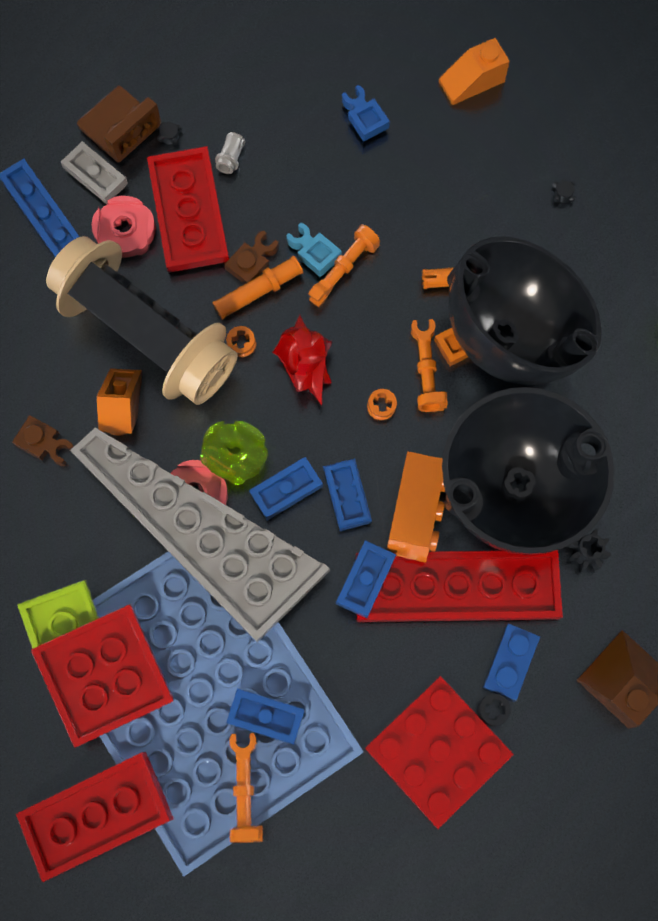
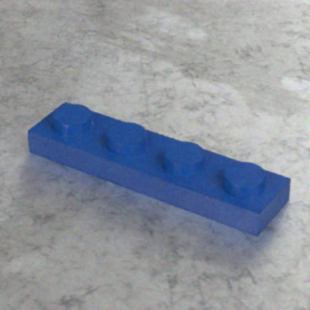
[0,159,80,257]

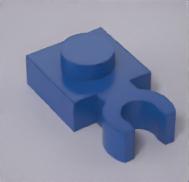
[342,85,390,142]

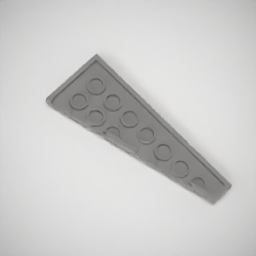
[70,428,330,642]

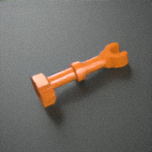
[308,224,380,307]
[411,319,448,412]
[229,733,263,843]

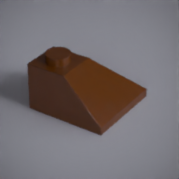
[577,630,658,729]

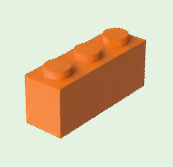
[387,451,446,562]

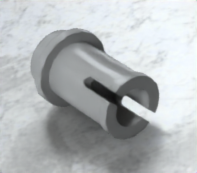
[215,132,245,174]

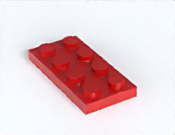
[147,146,229,273]
[16,751,174,882]

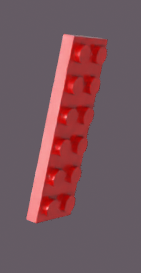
[355,550,563,622]

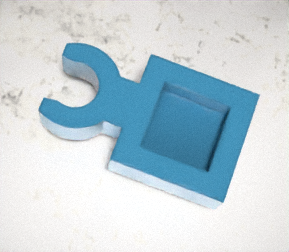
[286,223,342,277]

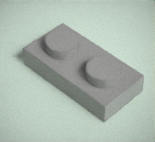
[61,142,128,204]

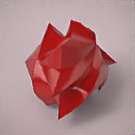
[272,315,333,406]

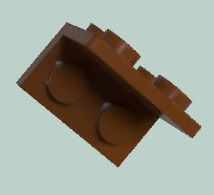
[77,86,161,163]

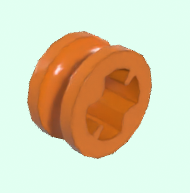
[226,326,257,357]
[367,389,397,420]

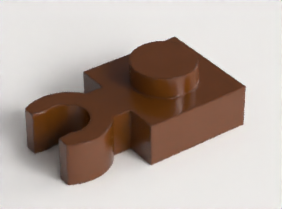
[225,230,279,284]
[12,415,74,466]

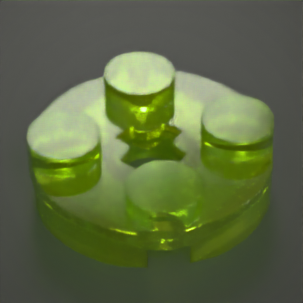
[200,420,268,485]

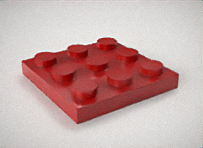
[31,604,174,748]
[365,676,514,829]

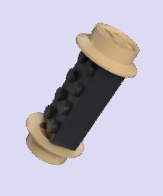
[46,236,238,405]

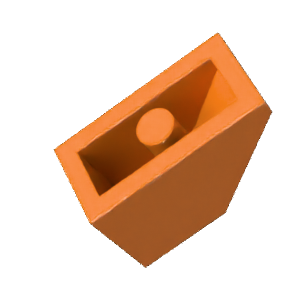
[439,38,510,105]
[96,368,142,436]

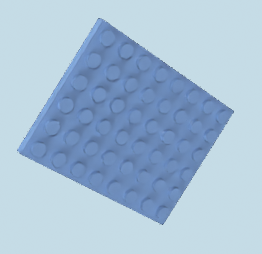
[93,552,364,876]

